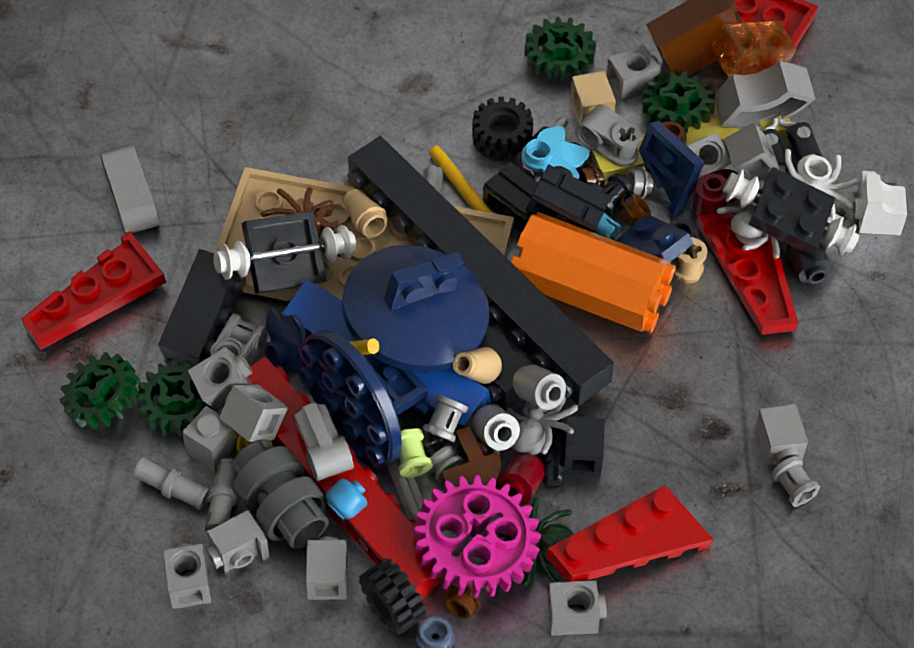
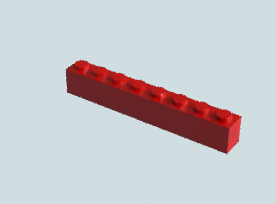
[249,356,445,599]

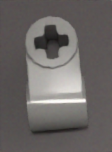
[575,104,642,167]
[211,314,269,383]

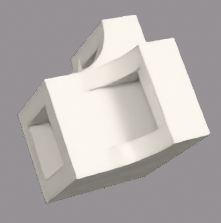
[852,171,907,235]

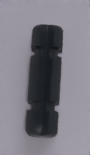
[543,418,567,486]

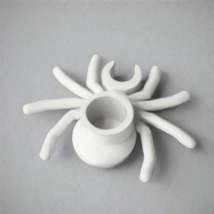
[768,149,859,219]

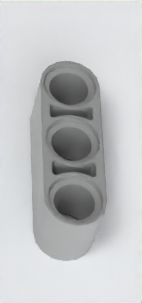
[100,144,159,234]

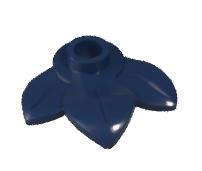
[264,308,305,373]

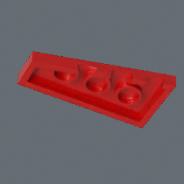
[697,212,798,335]
[21,231,166,350]
[546,485,713,582]

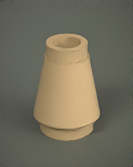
[343,189,388,238]
[453,347,502,384]

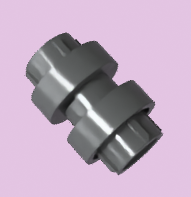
[232,440,329,549]

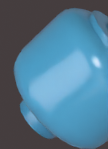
[326,478,367,520]

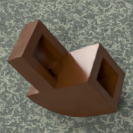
[442,426,501,514]

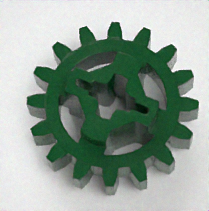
[524,16,596,81]
[642,71,715,133]
[59,352,140,430]
[136,360,216,437]

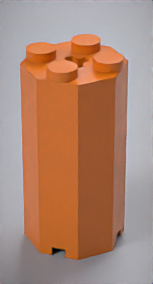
[511,212,676,333]

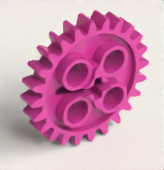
[413,475,541,598]

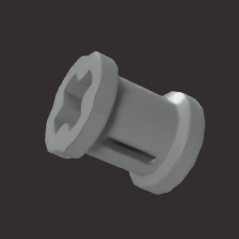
[423,394,468,442]
[771,456,821,507]

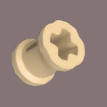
[673,237,707,283]

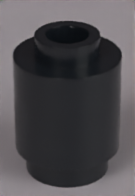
[786,241,832,284]

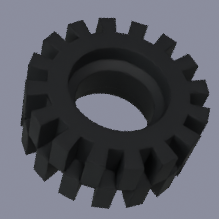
[472,97,534,161]
[359,558,427,635]

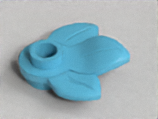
[521,126,590,179]

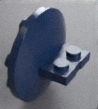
[342,245,489,374]
[298,329,428,469]

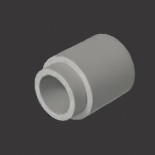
[513,365,566,410]
[472,405,520,450]

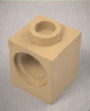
[570,71,616,123]

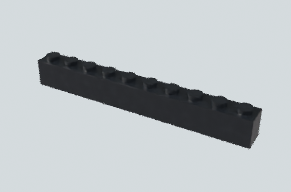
[347,135,614,406]

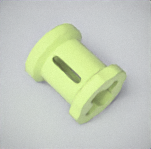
[398,428,433,478]

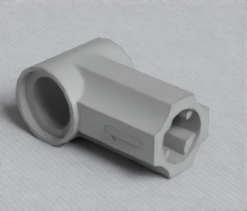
[295,403,354,481]

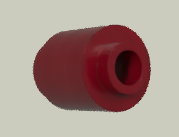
[692,173,729,218]
[496,453,544,506]

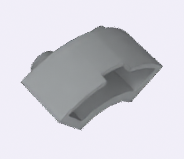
[715,60,815,128]

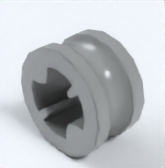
[429,446,465,483]

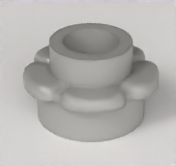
[626,166,653,199]

